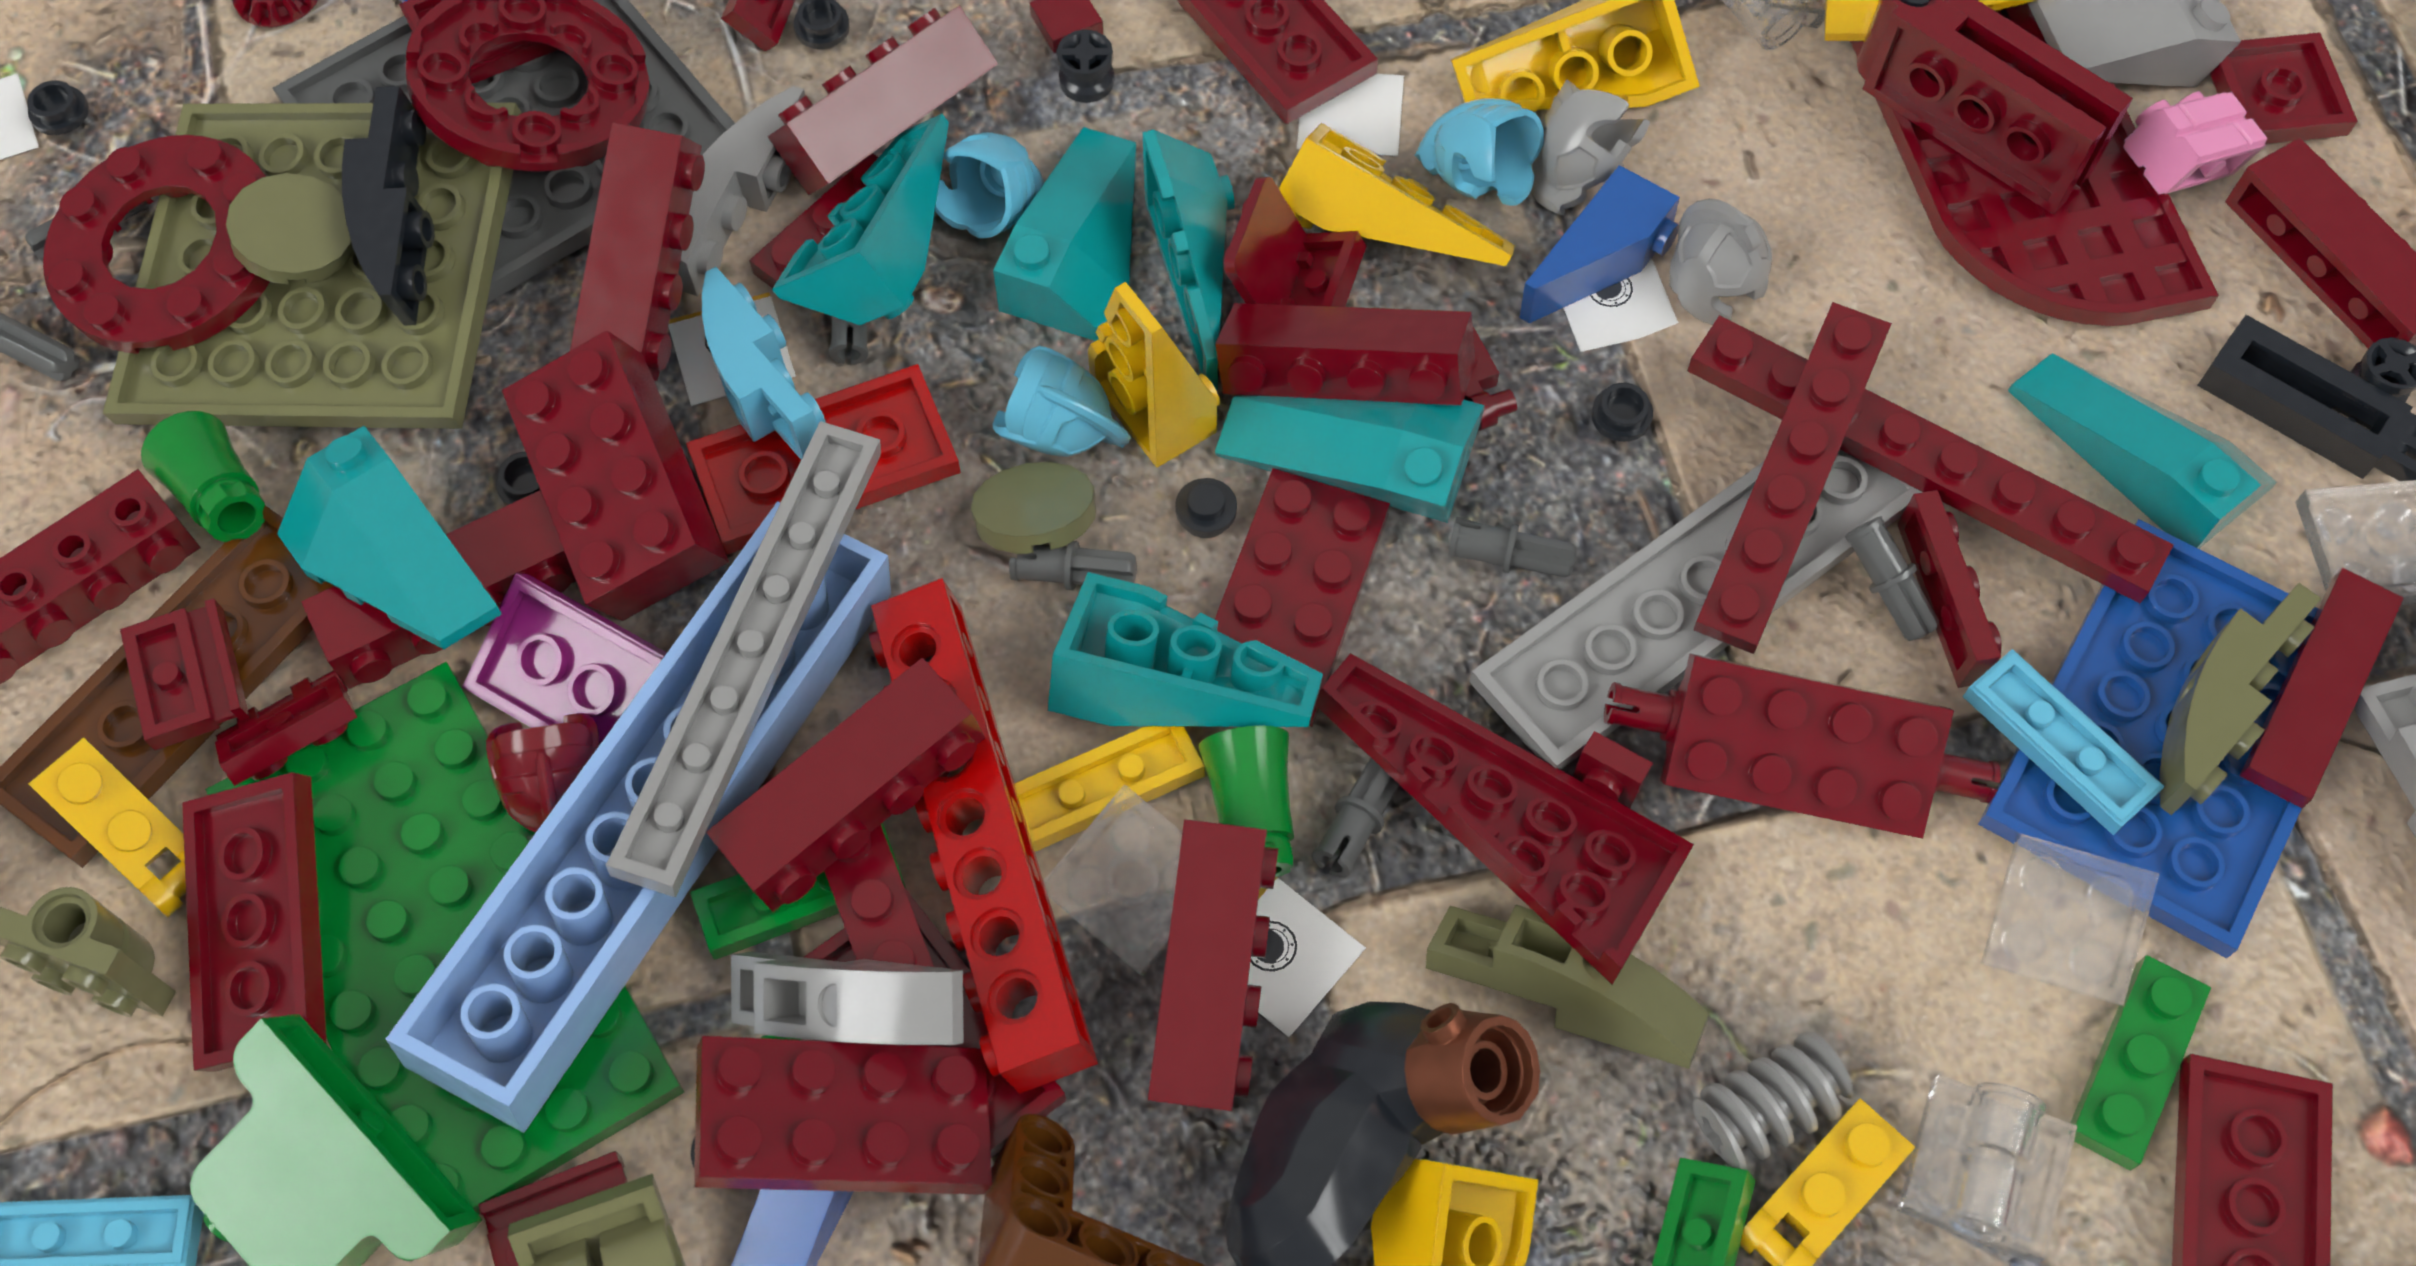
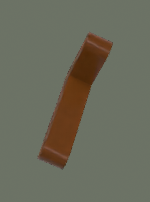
[978,1114,1206,1266]

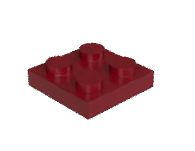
[2210,32,2358,144]

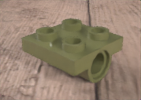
[0,887,176,1017]
[508,1173,686,1266]

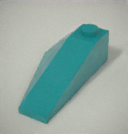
[772,113,949,325]
[993,127,1137,341]
[1142,130,1235,390]
[2008,353,2277,549]
[1214,395,1485,523]
[277,426,502,649]
[1047,572,1323,727]

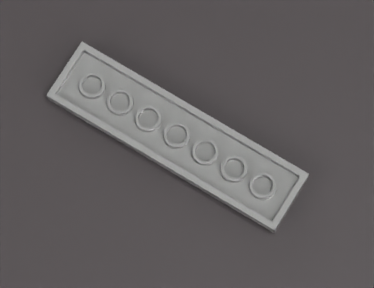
[1469,449,1922,770]

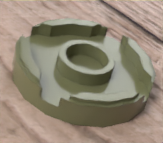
[226,173,354,284]
[971,462,1096,554]

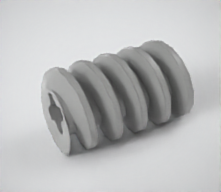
[1692,1032,1853,1170]

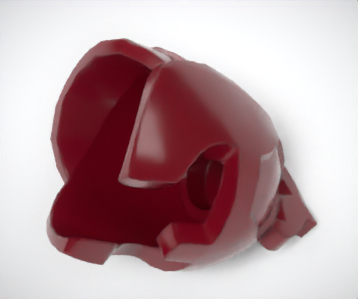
[486,713,600,833]

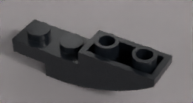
[342,86,435,326]

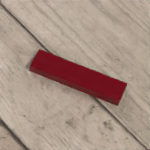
[2239,567,2404,808]

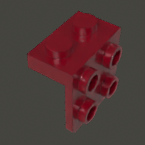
[1224,177,1367,307]

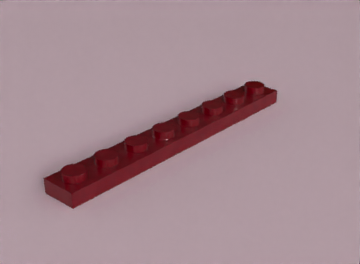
[1687,315,2174,603]

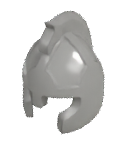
[1531,80,1650,215]
[1669,198,1772,325]

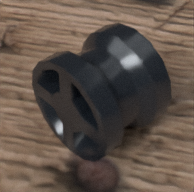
[1057,29,1115,103]
[2350,337,2416,402]

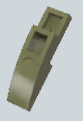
[2159,583,2322,815]
[1426,905,1709,1069]

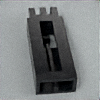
[2197,314,2416,485]

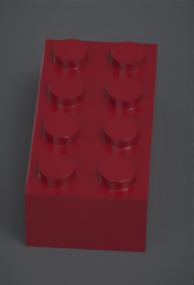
[502,330,729,621]

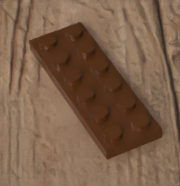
[0,505,334,868]

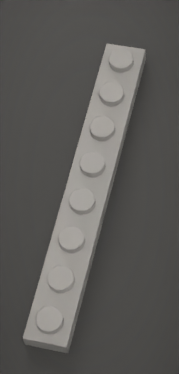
[606,421,881,898]

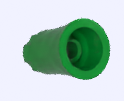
[141,411,265,542]
[1198,725,1294,877]

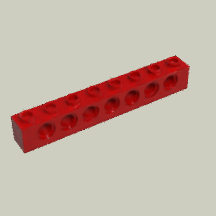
[869,578,1098,1094]

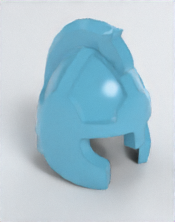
[1414,98,1544,206]
[935,132,1044,239]
[993,346,1131,457]

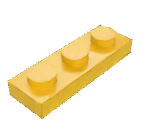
[1014,726,1205,852]

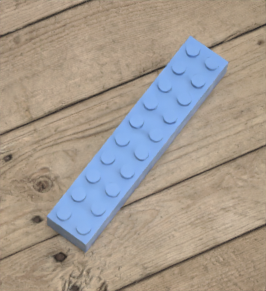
[386,501,891,1133]

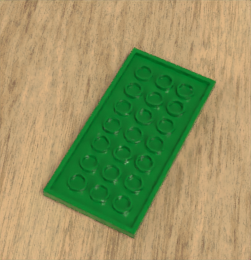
[205,662,685,1215]

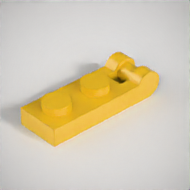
[28,737,186,918]
[1740,1098,1915,1266]

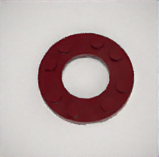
[406,0,650,171]
[43,135,270,354]

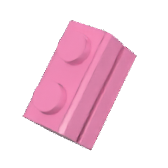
[2123,91,2267,194]

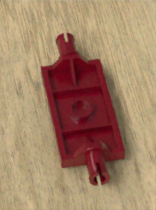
[1604,653,2001,839]

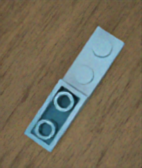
[702,267,826,460]

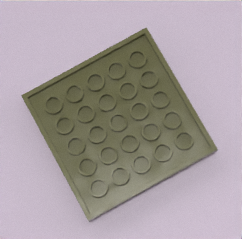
[103,103,522,429]

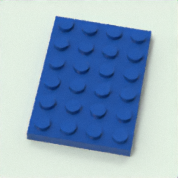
[1978,519,2318,959]

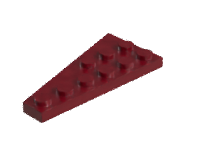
[1315,653,1694,985]

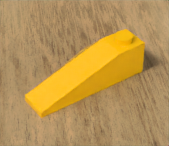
[1450,0,1700,112]
[1279,123,1515,266]
[1088,282,1220,468]
[1371,1159,1538,1266]

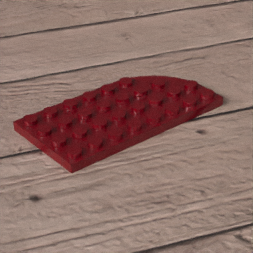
[1850,3,2219,326]

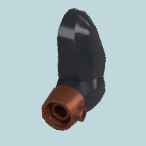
[1224,1001,1540,1266]

